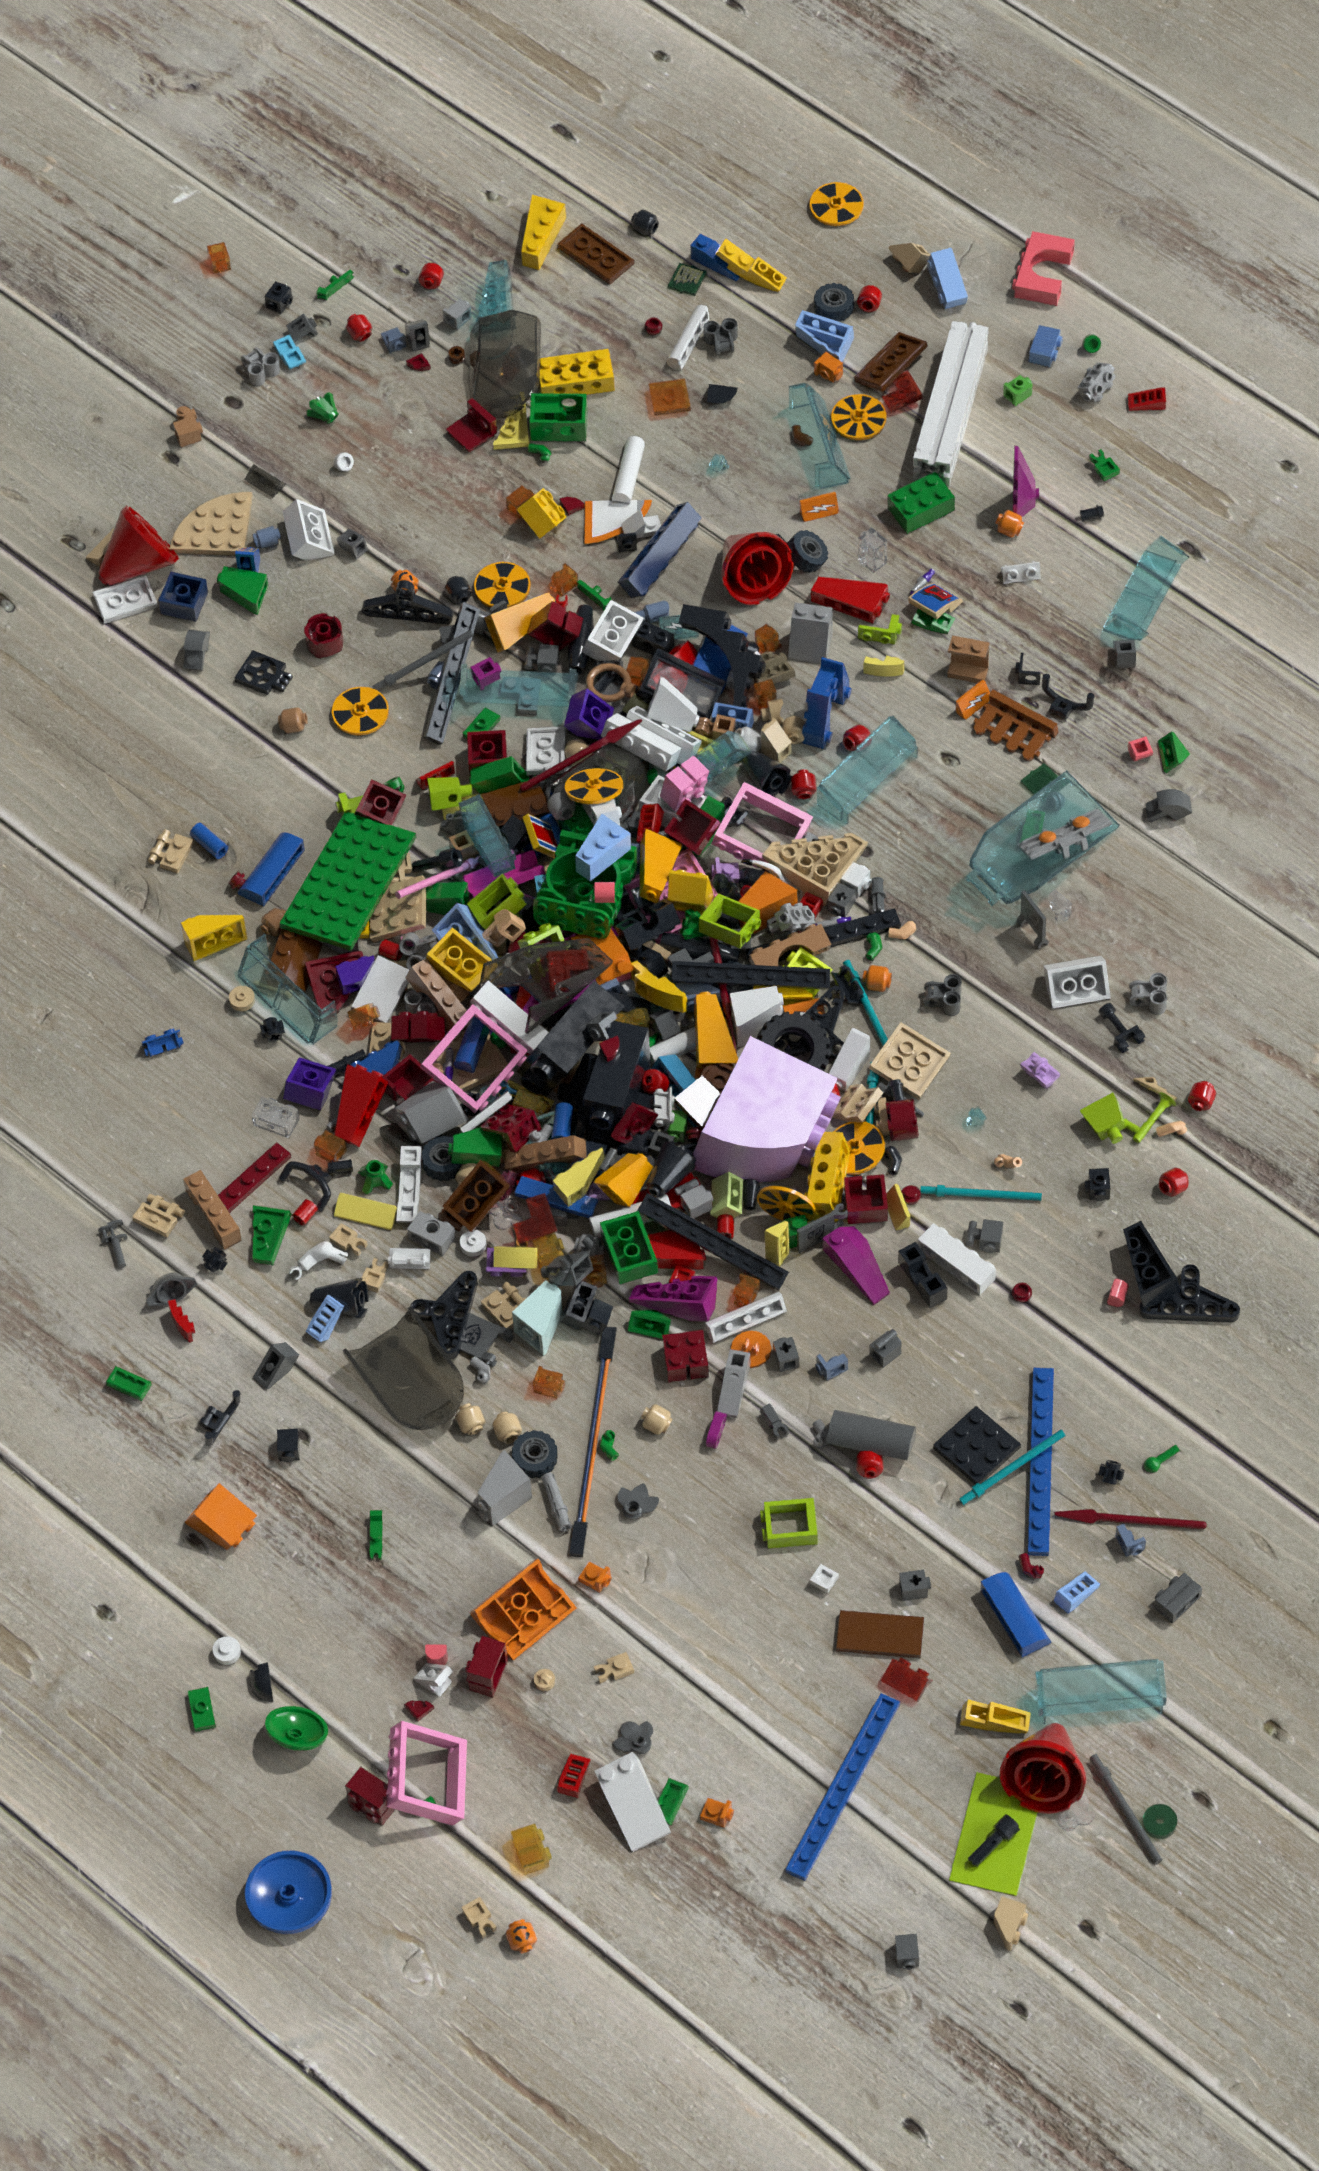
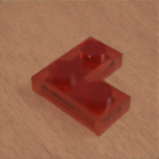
[882,370,924,413]
[546,949,589,992]
[513,1193,557,1244]

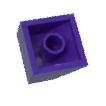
[564,688,614,740]
[283,1057,336,1110]

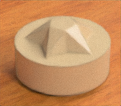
[534,1669,555,1691]

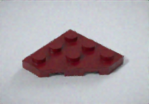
[305,950,363,1016]

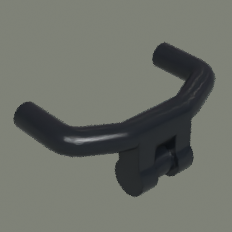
[1042,674,1095,720]
[279,1161,332,1212]
[198,1390,241,1446]

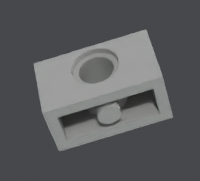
[407,1211,455,1256]

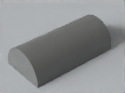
[826,1409,916,1460]

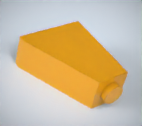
[594,1153,653,1207]

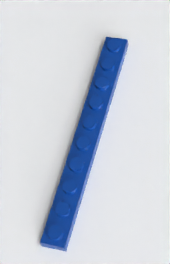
[1028,1367,1054,1556]
[786,1693,900,1881]

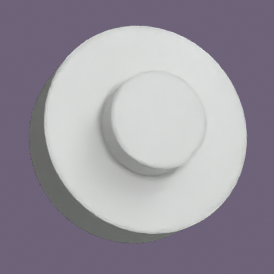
[460,1230,487,1256]
[213,1636,241,1665]

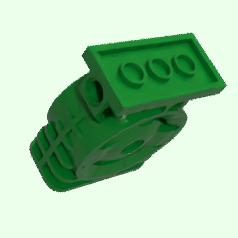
[533,830,637,939]

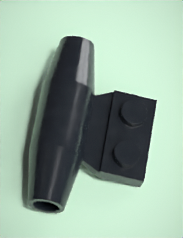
[568,605,594,675]
[660,933,740,985]

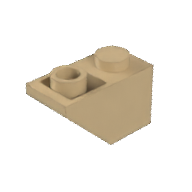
[888,243,930,274]
[761,719,792,763]
[994,1896,1029,1951]

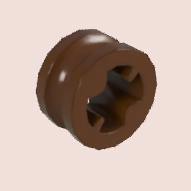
[448,346,465,364]

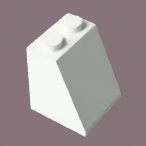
[730,986,784,1048]

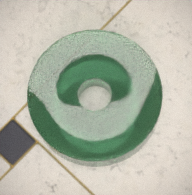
[1143,1804,1177,1839]

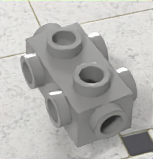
[1077,362,1115,402]
[769,903,815,933]

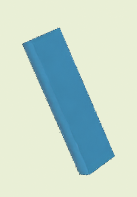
[651,1055,697,1127]

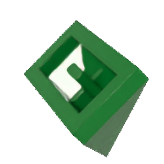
[1158,731,1190,773]
[628,1310,671,1339]

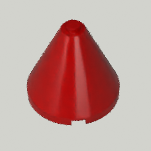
[98,505,179,586]
[722,532,794,605]
[999,1723,1086,1814]

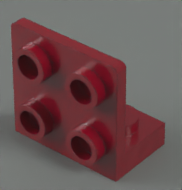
[446,398,497,452]
[481,1104,542,1153]

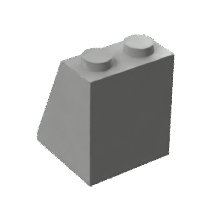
[788,602,833,664]
[395,1081,468,1143]
[477,1450,532,1526]

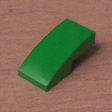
[911,609,955,634]

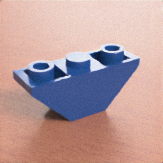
[351,1040,403,1075]

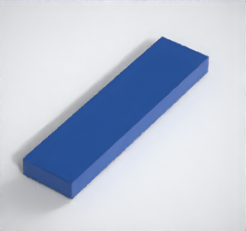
[515,1176,598,1218]

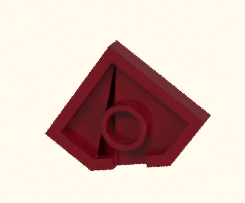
[611,1102,659,1144]

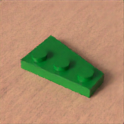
[253,1205,292,1265]

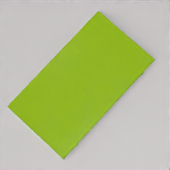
[949,1772,1038,1896]

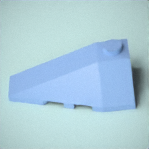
[432,903,499,962]

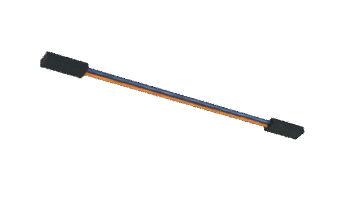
[569,1327,617,1558]

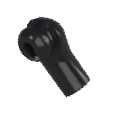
[884,1146,902,1175]

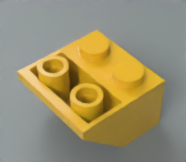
[516,488,566,539]
[667,870,714,914]

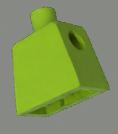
[427,777,472,811]
[1080,1092,1126,1144]

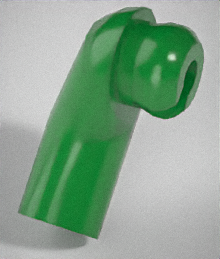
[528,443,551,462]

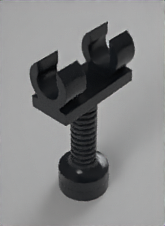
[1099,1003,1146,1053]

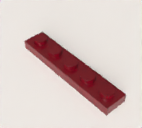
[218,1142,292,1213]

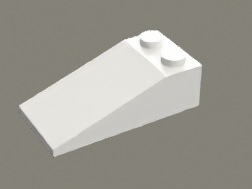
[595,1752,671,1852]

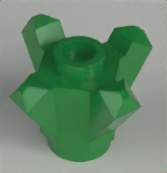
[306,392,339,424]
[678,909,708,940]
[358,1160,393,1194]

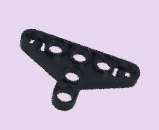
[361,580,454,624]
[774,986,845,1059]
[557,1053,598,1139]
[1139,1264,1240,1322]
[410,1271,478,1359]

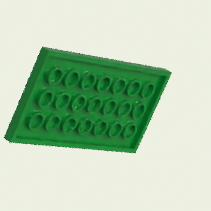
[279,812,416,951]

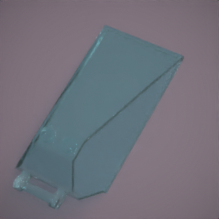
[965,770,1120,907]

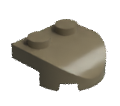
[753,651,796,689]

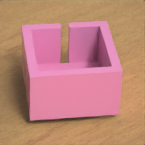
[660,755,709,812]

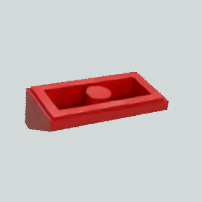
[416,761,455,790]

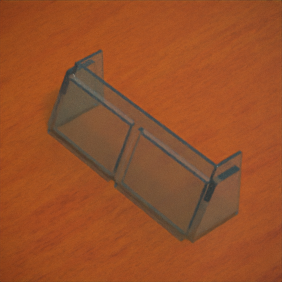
[789,383,851,489]
[1102,535,1189,641]
[460,664,578,707]
[817,716,918,824]
[238,934,338,1045]
[1035,1659,1167,1724]

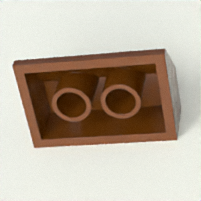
[481,781,549,832]
[266,929,323,994]
[442,1160,510,1232]

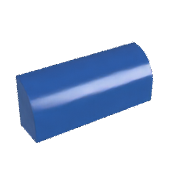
[238,832,305,907]
[454,1016,490,1074]
[980,1572,1051,1657]

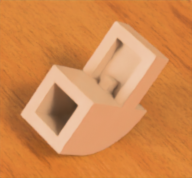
[482,909,526,947]

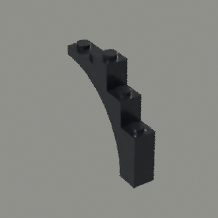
[678,604,766,708]

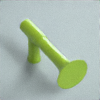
[1124,1092,1176,1143]

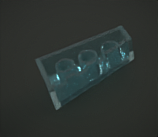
[679,731,752,784]

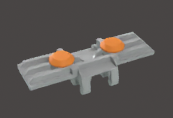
[1017,809,1112,860]

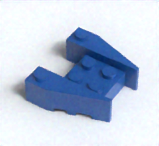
[802,657,852,749]

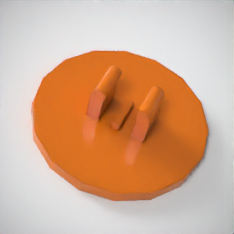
[731,1330,772,1368]

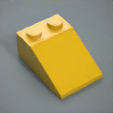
[181,915,247,961]
[426,928,497,992]

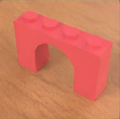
[1012,231,1075,306]

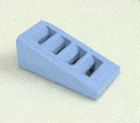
[306,1295,344,1342]
[1054,1571,1100,1614]

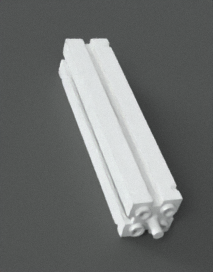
[913,321,988,487]

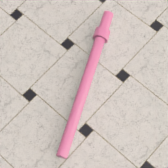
[395,856,480,899]

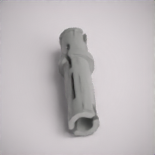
[541,1473,572,1532]

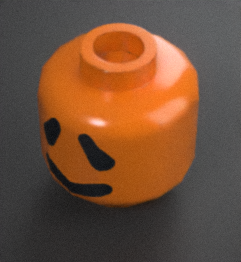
[391,570,419,594]
[506,1919,537,1954]

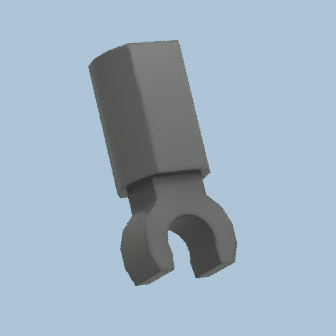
[759,1404,789,1440]

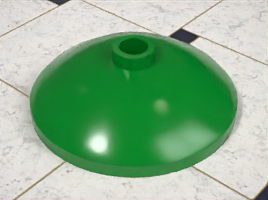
[264,1706,328,1751]

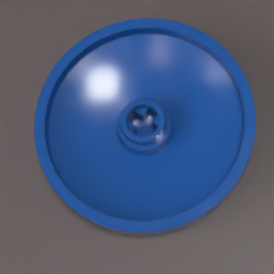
[245,1850,332,1934]

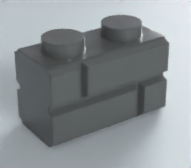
[1154,1573,1202,1623]

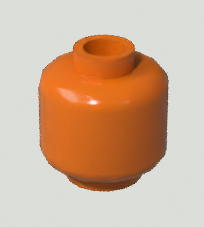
[995,510,1024,538]
[862,965,892,992]

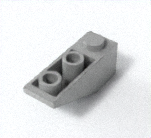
[717,1349,751,1418]

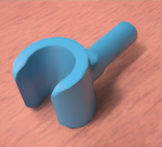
[499,1081,526,1098]

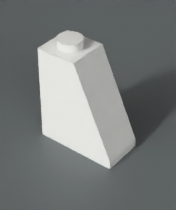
[647,677,699,732]
[829,1028,870,1092]

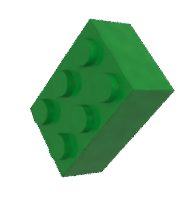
[887,472,955,534]
[600,1211,658,1285]

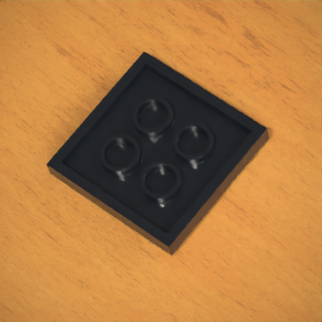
[933,1406,1021,1485]

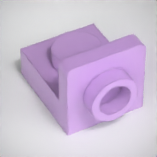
[711,857,740,883]

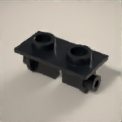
[830,965,864,1004]

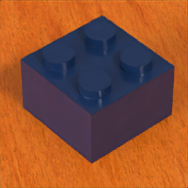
[158,571,208,622]

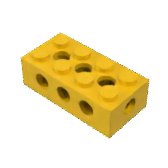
[536,349,615,395]
[805,1132,850,1223]

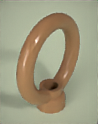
[586,663,636,703]

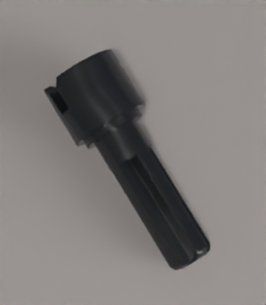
[411,848,463,873]
[968,1814,1020,1867]

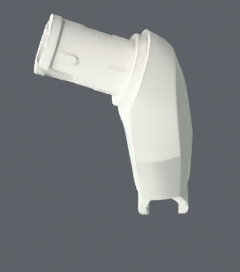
[289,1241,348,1280]

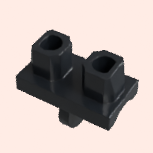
[711,873,742,901]

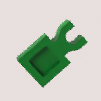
[1089,449,1120,481]

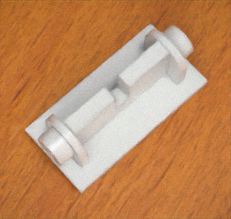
[1001,561,1041,584]
[653,1087,674,1131]
[388,1248,430,1269]

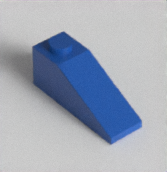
[690,234,740,281]

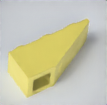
[553,1147,604,1207]

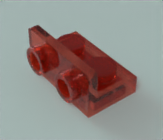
[881,1657,933,1702]

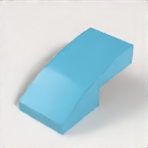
[273,335,306,369]

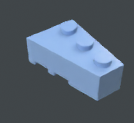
[927,247,968,309]
[795,310,854,362]
[576,814,631,881]

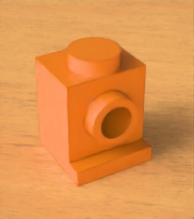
[814,352,843,383]

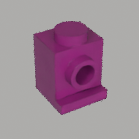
[470,657,502,691]

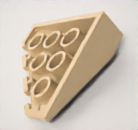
[762,833,868,906]

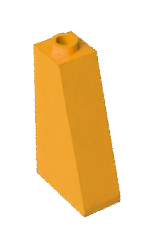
[484,592,555,653]
[639,829,682,903]
[694,992,738,1069]

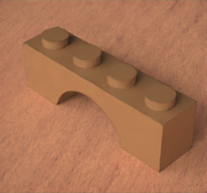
[749,924,831,966]
[405,958,469,1033]
[504,1135,587,1173]
[183,1170,242,1250]

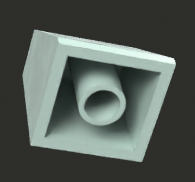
[512,1281,563,1356]

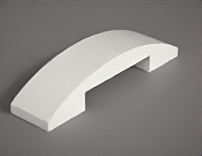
[396,1146,421,1223]

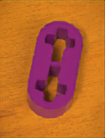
[706,1411,727,1449]

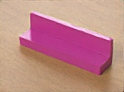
[463,850,545,899]

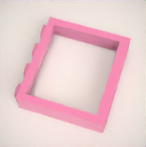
[712,782,813,869]
[420,1004,528,1113]
[386,1721,467,1826]

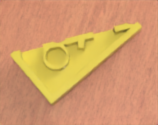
[493,391,529,450]

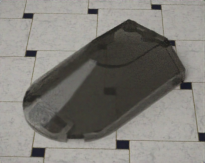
[469,309,541,419]
[342,1306,464,1430]

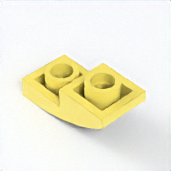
[863,656,904,677]
[494,1246,537,1268]

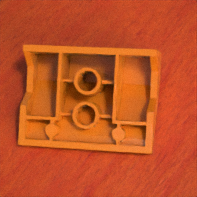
[469,1559,577,1661]

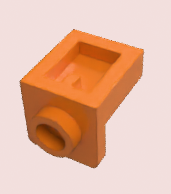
[578,1562,612,1593]
[700,1798,734,1828]

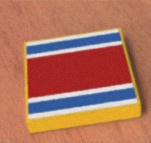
[523,814,558,859]

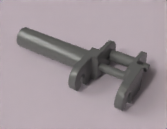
[98,1220,128,1268]

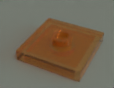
[649,378,691,416]

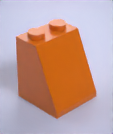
[738,871,797,934]
[571,929,633,985]
[184,1483,257,1550]

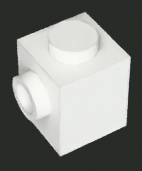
[841,862,872,898]

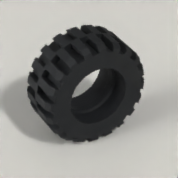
[756,1011,831,1071]

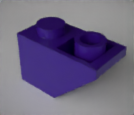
[336,955,375,995]

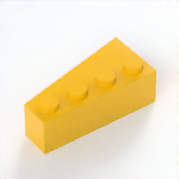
[521,195,566,270]

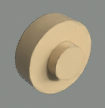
[229,986,255,1012]

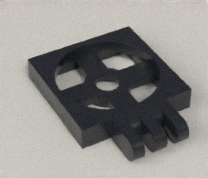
[234,650,293,695]

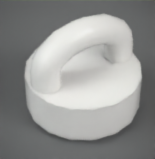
[334,453,354,471]

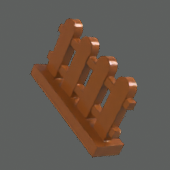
[973,689,1059,761]

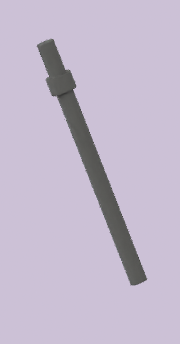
[372,630,474,691]
[1090,1754,1163,1864]

